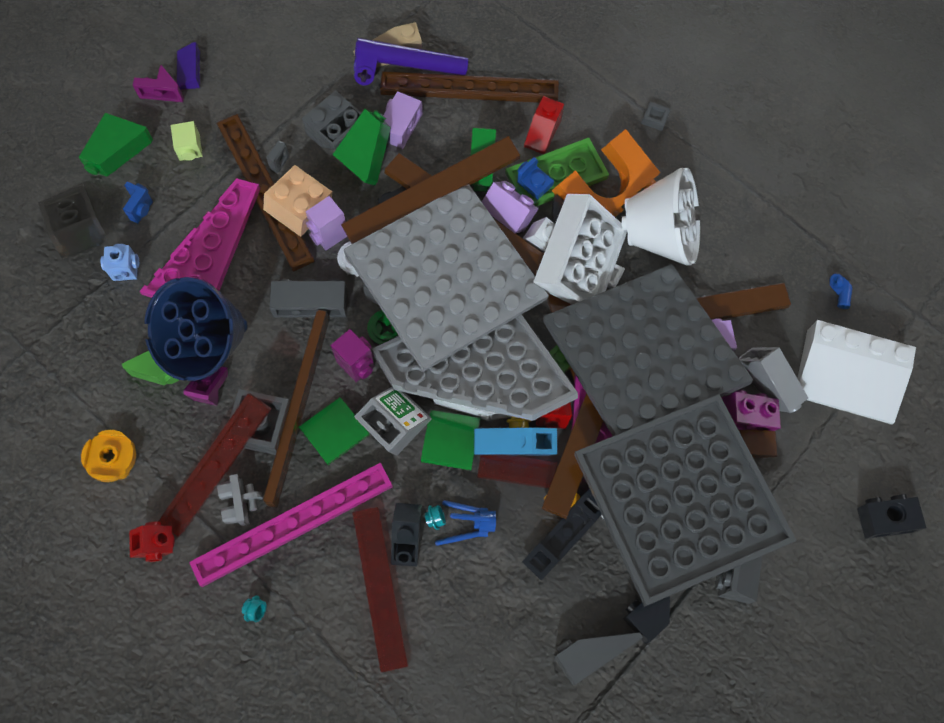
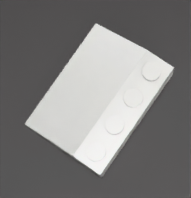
[534,194,627,305]
[798,320,916,424]

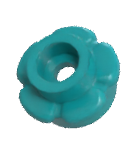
[425,505,446,530]
[242,595,267,622]

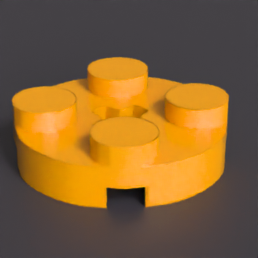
[81,430,136,482]

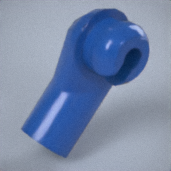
[829,273,852,309]

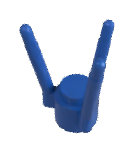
[435,500,496,546]

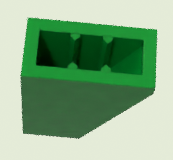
[333,109,391,186]
[79,113,153,177]
[470,128,496,192]

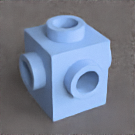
[101,244,139,281]

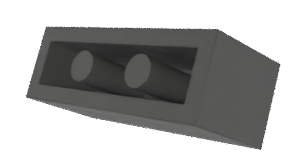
[269,279,347,318]

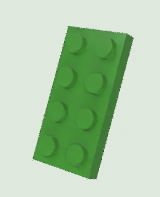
[506,138,609,206]

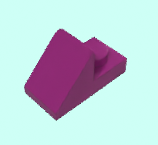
[133,65,184,102]
[183,367,228,406]

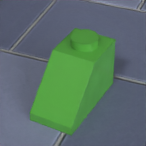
[122,351,179,385]

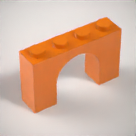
[552,129,660,217]

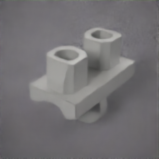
[217,474,263,526]

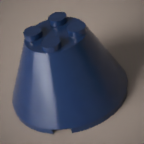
[144,277,248,381]

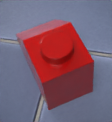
[524,96,564,154]

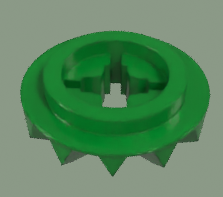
[367,310,399,345]

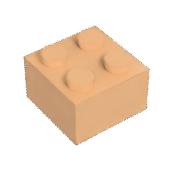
[263,165,332,237]

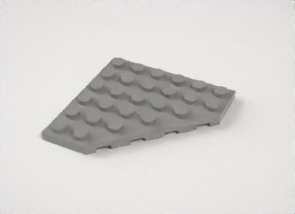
[372,315,578,421]

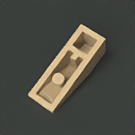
[353,22,422,67]

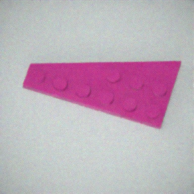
[139,178,260,298]

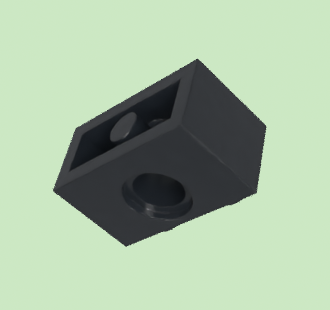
[857,494,927,539]

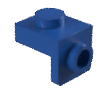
[123,182,153,224]

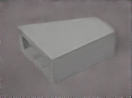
[739,347,808,413]

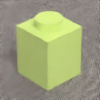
[171,121,203,161]

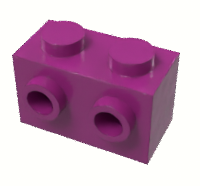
[331,329,375,382]
[722,390,781,431]

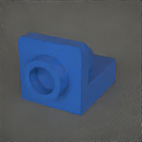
[517,157,554,200]

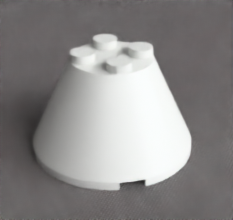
[622,168,700,265]

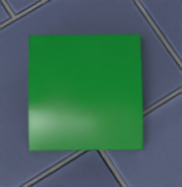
[299,397,369,466]
[421,410,480,470]

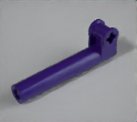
[354,38,468,85]

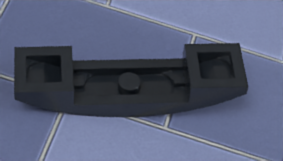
[522,488,602,581]

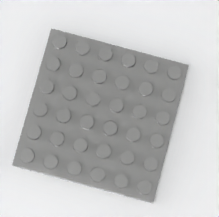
[344,185,549,372]

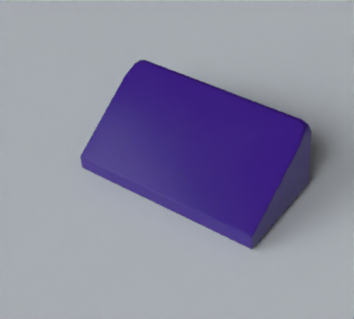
[177,42,200,90]

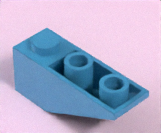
[474,428,557,456]

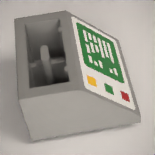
[354,387,432,456]

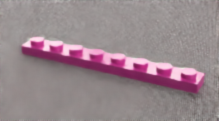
[189,463,393,587]

